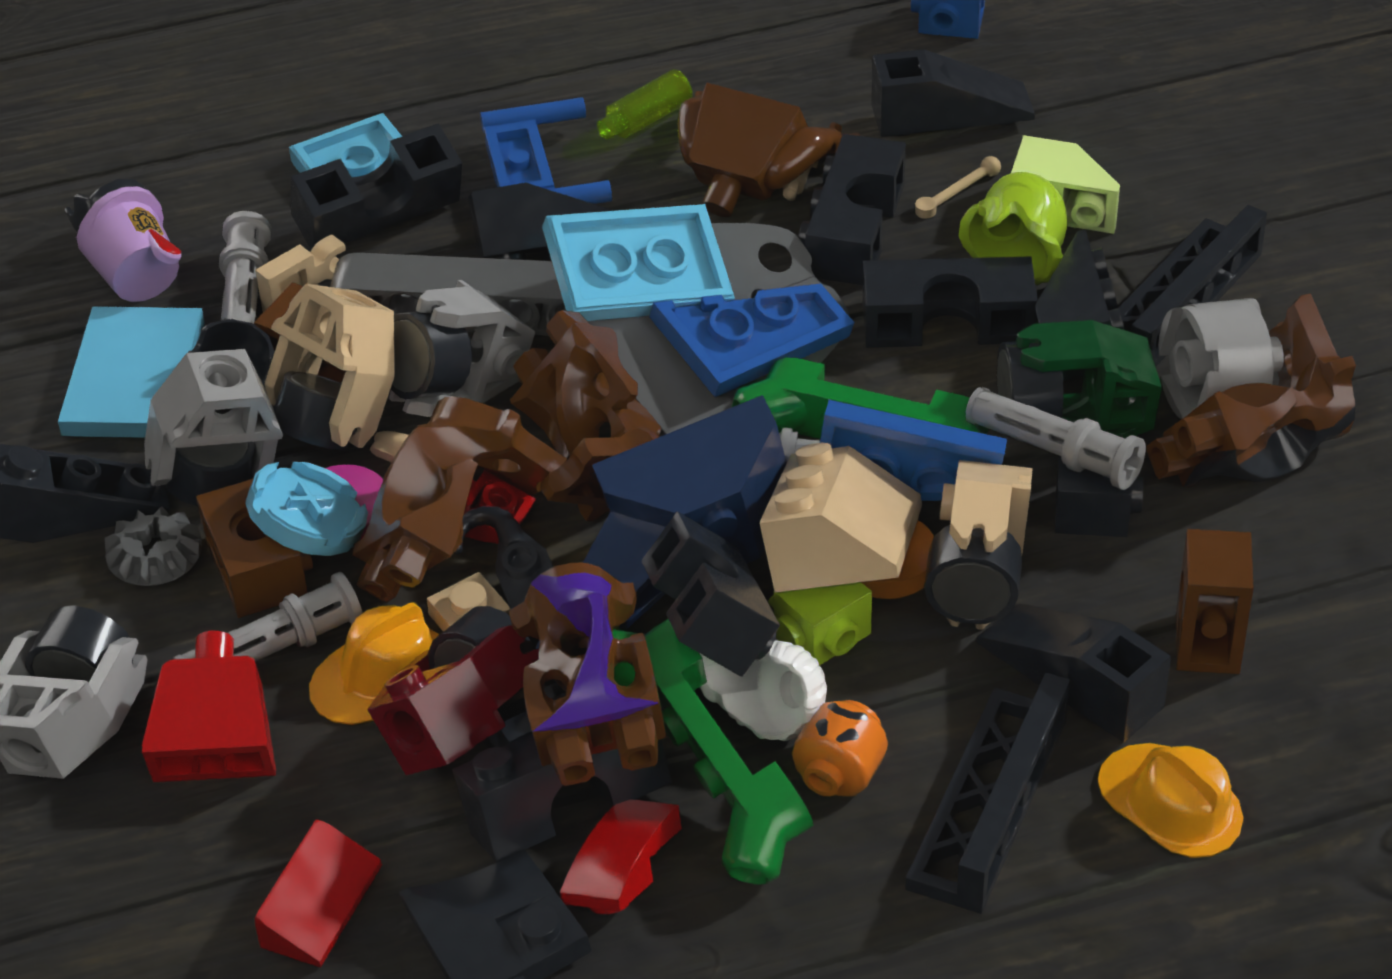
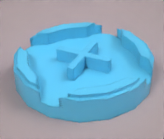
[245,462,368,556]

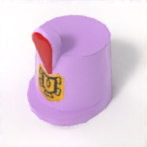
[76,186,182,302]

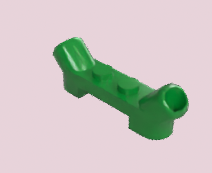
[732,357,990,439]
[613,619,814,885]

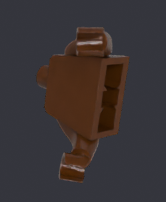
[677,83,860,217]

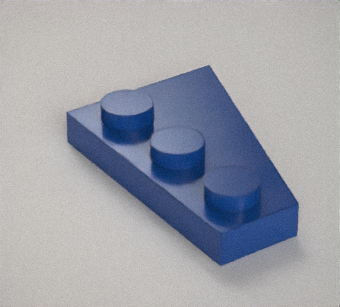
[820,400,1007,501]

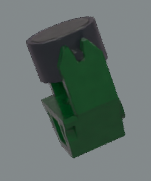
[996,320,1162,439]

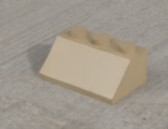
[759,443,922,592]

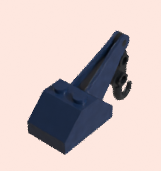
[453,395,787,683]

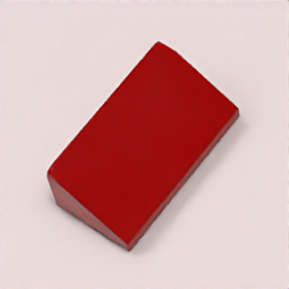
[255,819,382,968]

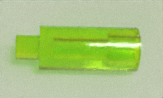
[597,69,693,139]

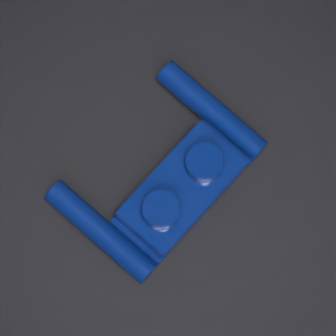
[480,97,612,204]

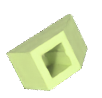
[1011,135,1120,234]

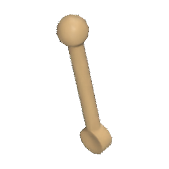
[915,156,1001,219]

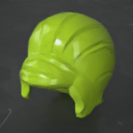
[959,172,1067,286]

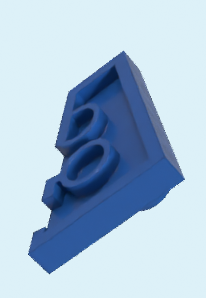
[649,283,855,397]

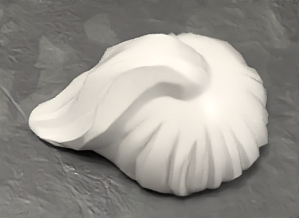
[699,640,827,741]

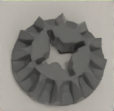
[105,506,202,586]

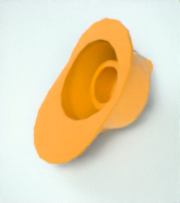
[309,602,439,725]
[1098,743,1243,858]

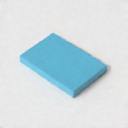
[542,204,735,321]
[58,307,205,438]

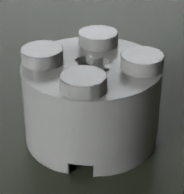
[1158,298,1284,419]

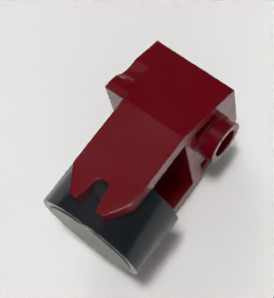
[367,606,539,775]

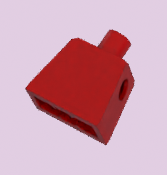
[142,631,276,782]

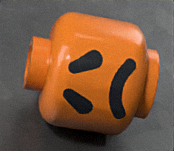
[792,700,888,797]

